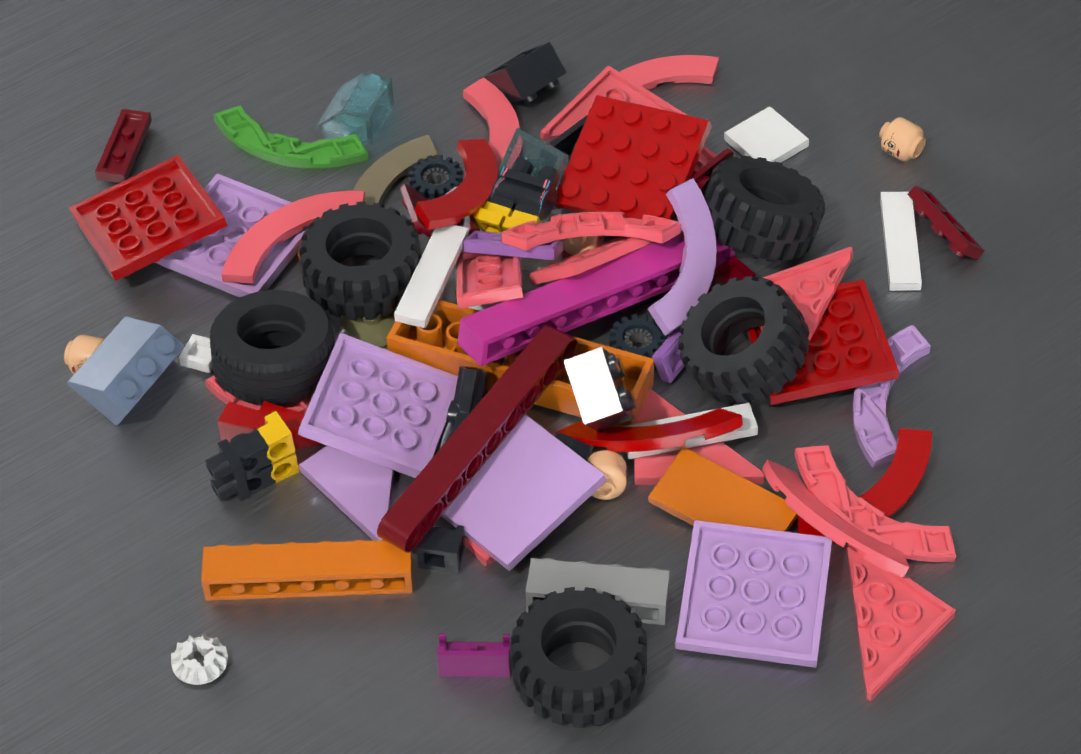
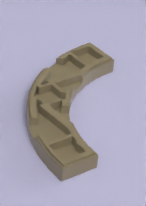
[352,134,438,205]

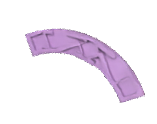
[648,178,717,336]
[852,325,931,469]

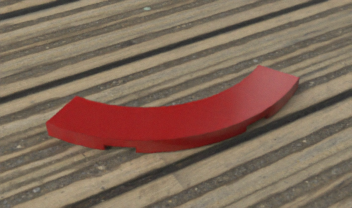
[414,138,498,230]
[555,408,743,452]
[797,428,932,544]

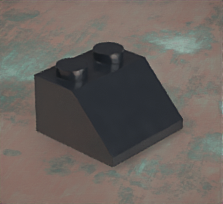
[479,42,567,105]

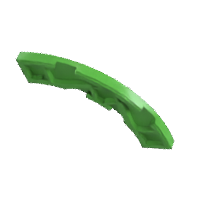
[213,105,369,168]

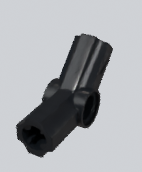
[438,366,489,451]

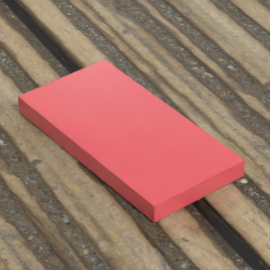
[529,236,654,285]
[456,252,523,309]

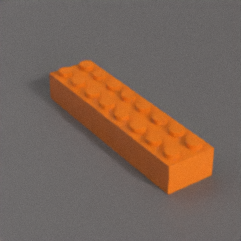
[386,300,654,427]

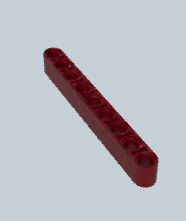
[377,324,578,553]

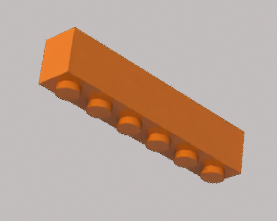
[201,540,413,601]

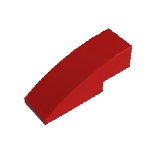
[217,401,324,449]

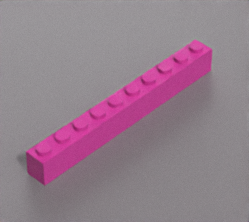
[458,232,735,366]

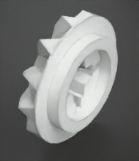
[171,633,228,685]

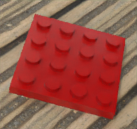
[554,95,712,220]
[69,155,228,281]
[746,279,899,405]

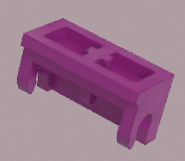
[437,633,511,677]

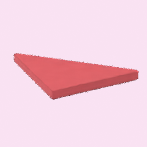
[540,65,689,140]
[759,247,853,341]
[634,389,764,485]
[846,543,956,702]

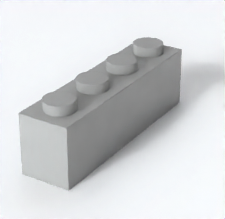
[526,558,670,625]

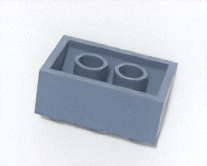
[66,316,185,425]

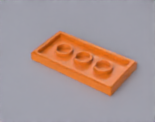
[648,446,798,532]

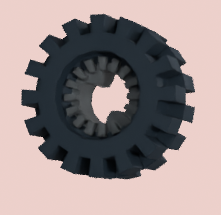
[408,155,463,200]
[609,314,667,370]

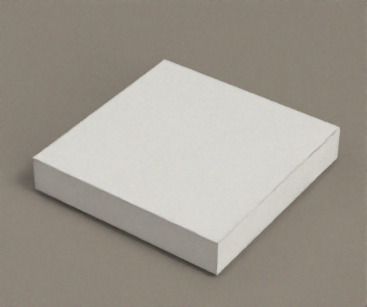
[724,106,809,163]

